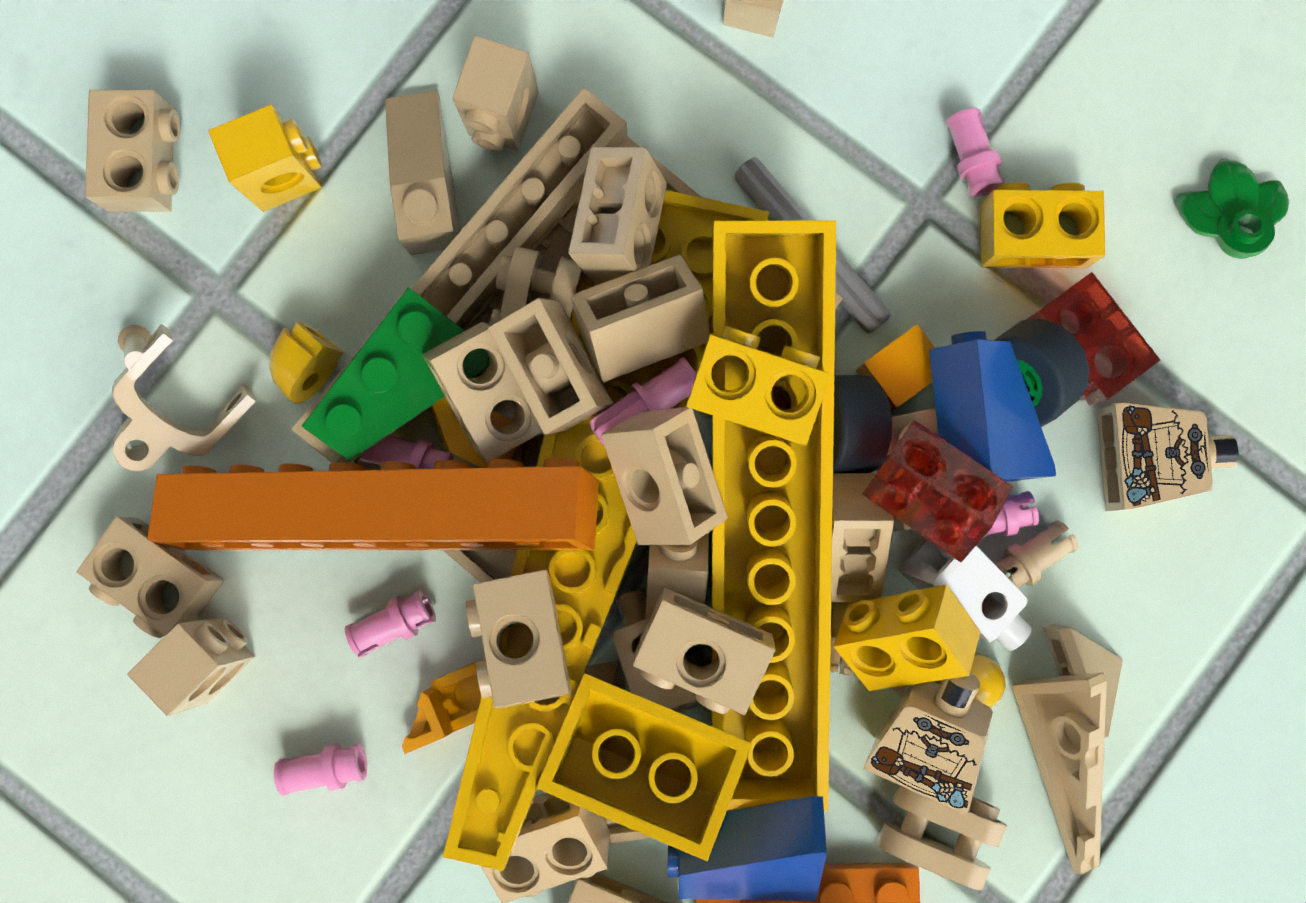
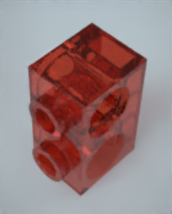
[1026,272,1161,406]
[862,420,1013,562]

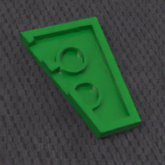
[301,287,489,461]

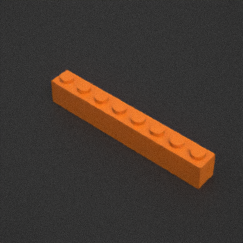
[147,458,599,550]

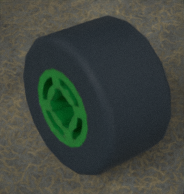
[994,318,1090,427]
[833,375,892,473]

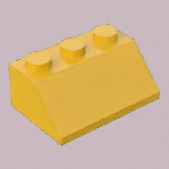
[536,673,752,861]

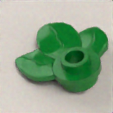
[1175,159,1289,259]

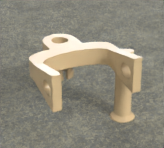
[112,324,256,471]

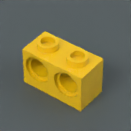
[980,182,1105,268]
[687,326,831,446]
[833,584,981,691]

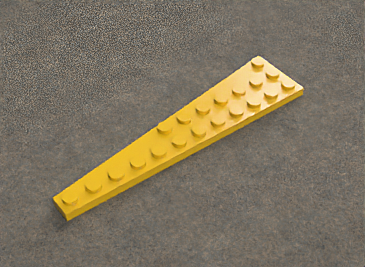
[443,190,770,871]

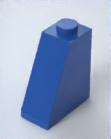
[929,331,1056,485]
[668,796,827,901]

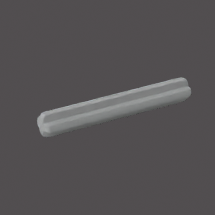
[734,157,890,334]

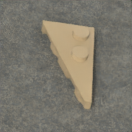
[1011,672,1107,874]

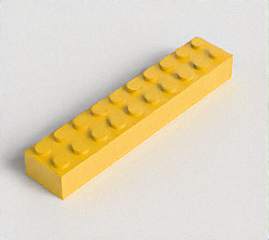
[711,220,836,811]

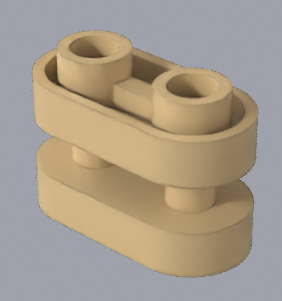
[489,246,583,325]
[876,785,1007,890]

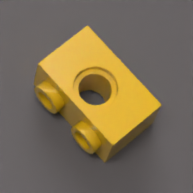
[208,104,322,212]

